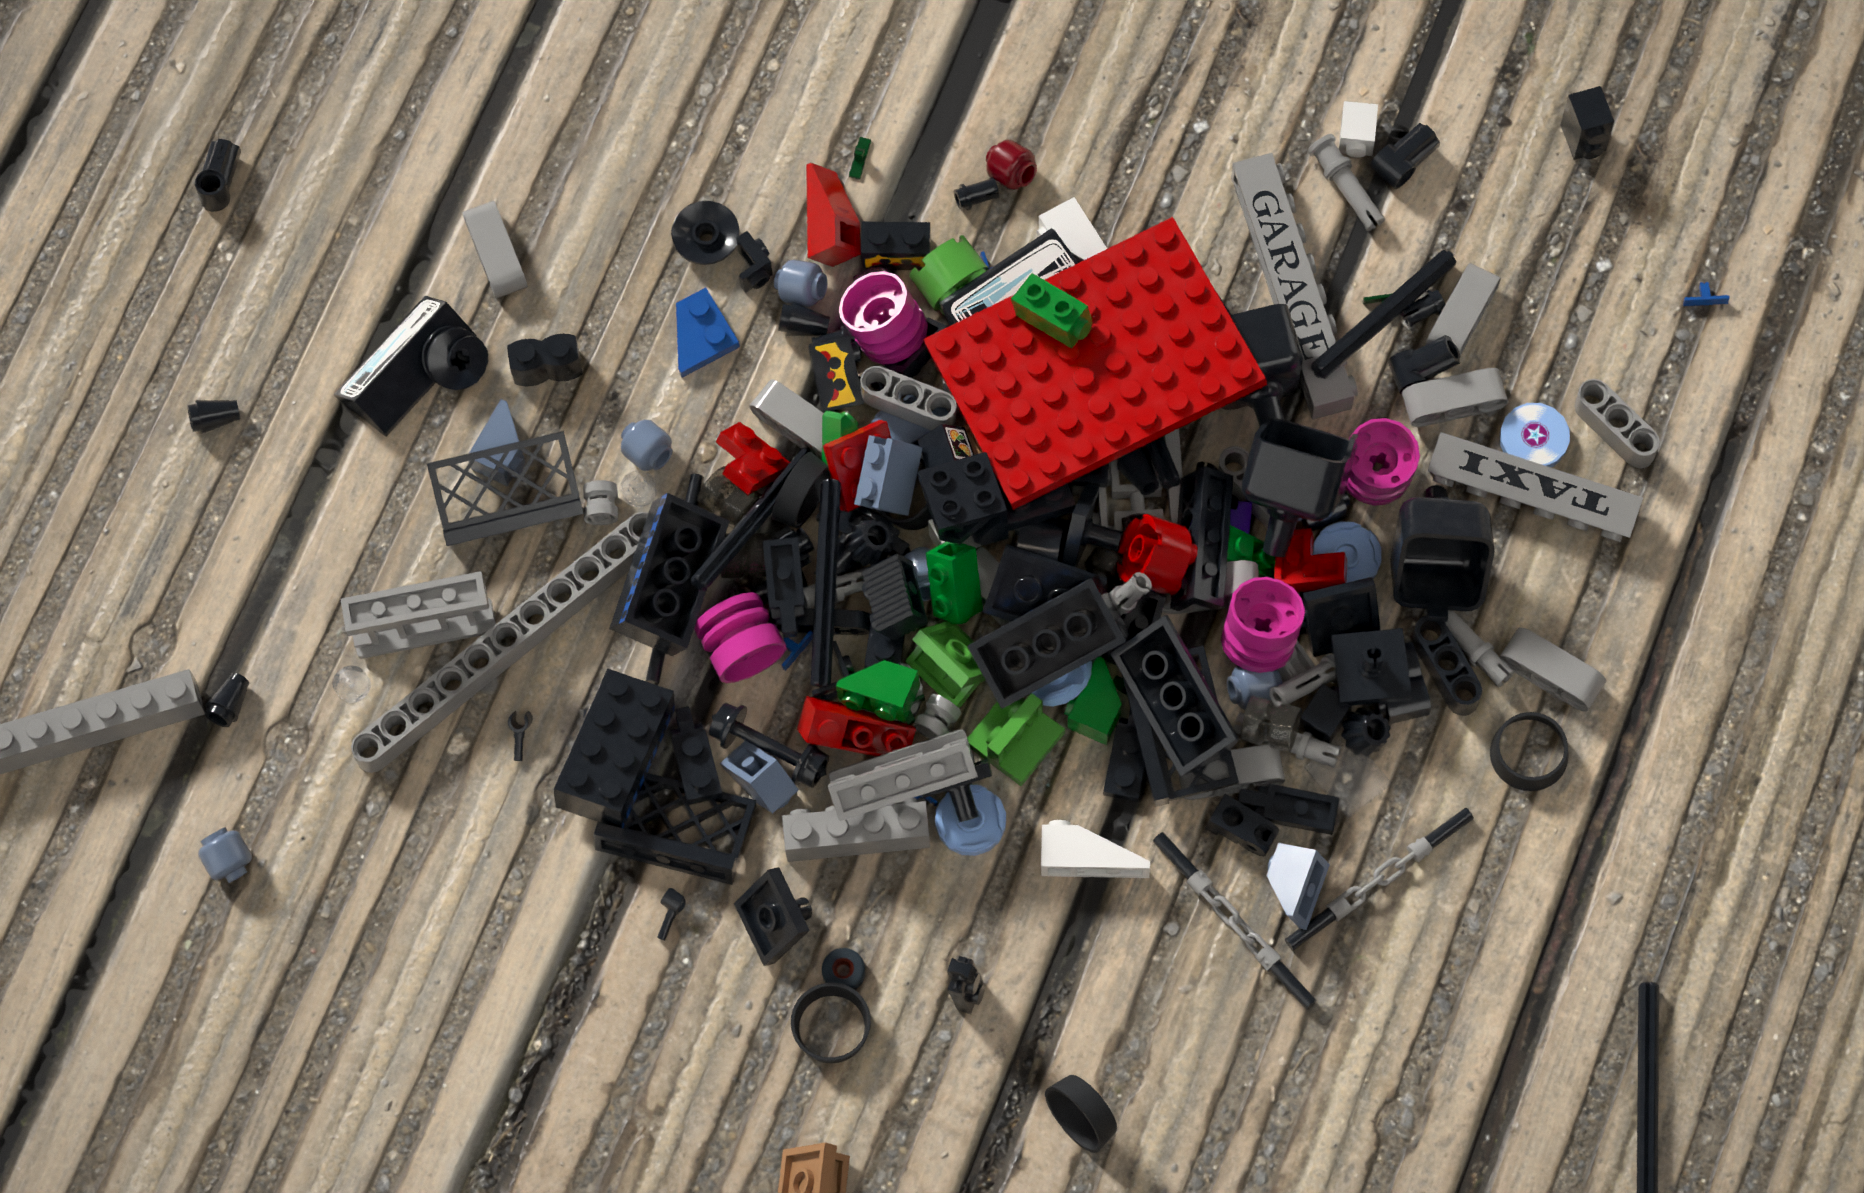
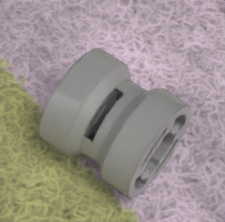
[583,480,618,525]
[913,694,961,739]

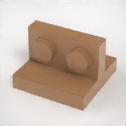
[778,1143,850,1193]

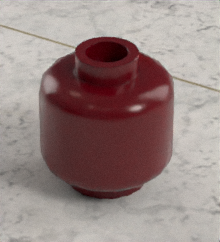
[986,140,1037,190]

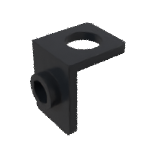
[812,640,855,701]

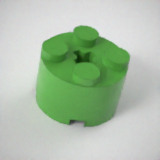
[909,235,989,315]

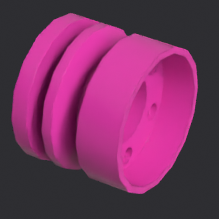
[839,271,928,364]
[1346,418,1420,506]
[1221,577,1305,673]
[694,592,787,683]

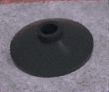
[671,201,740,265]

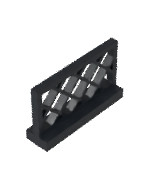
[427,431,584,546]
[1121,645,1239,807]
[593,773,756,885]

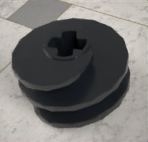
[422,325,488,390]

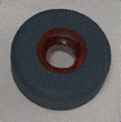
[822,948,865,990]

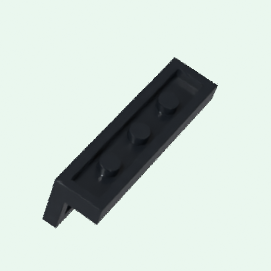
[1170,466,1233,611]

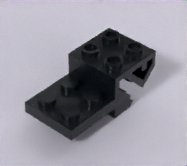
[918,452,1076,546]

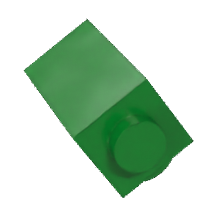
[1011,273,1093,349]
[926,542,983,624]

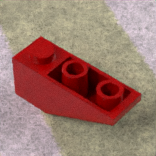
[806,163,861,267]
[797,696,916,756]

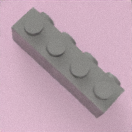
[782,798,930,862]

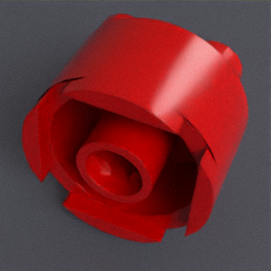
[1117,514,1198,595]

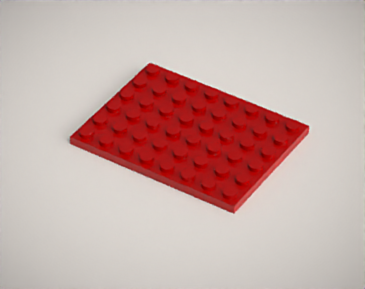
[923,217,1267,510]

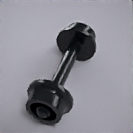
[709,703,829,788]

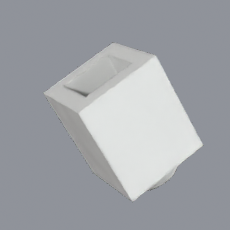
[1339,101,1378,158]

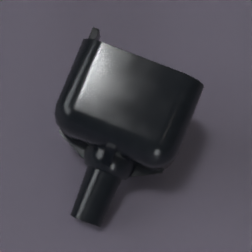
[1221,304,1303,426]
[1242,418,1358,557]
[1390,485,1495,622]

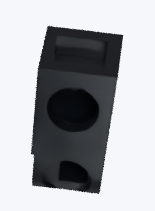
[1205,793,1279,857]

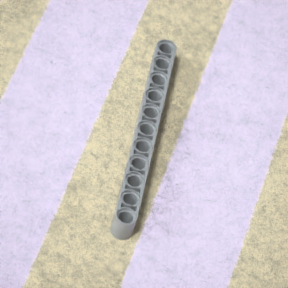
[351,512,648,773]

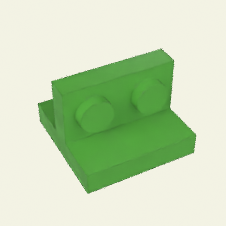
[905,621,986,708]
[967,693,1065,786]

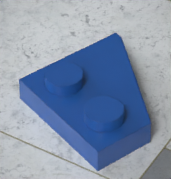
[676,287,740,378]

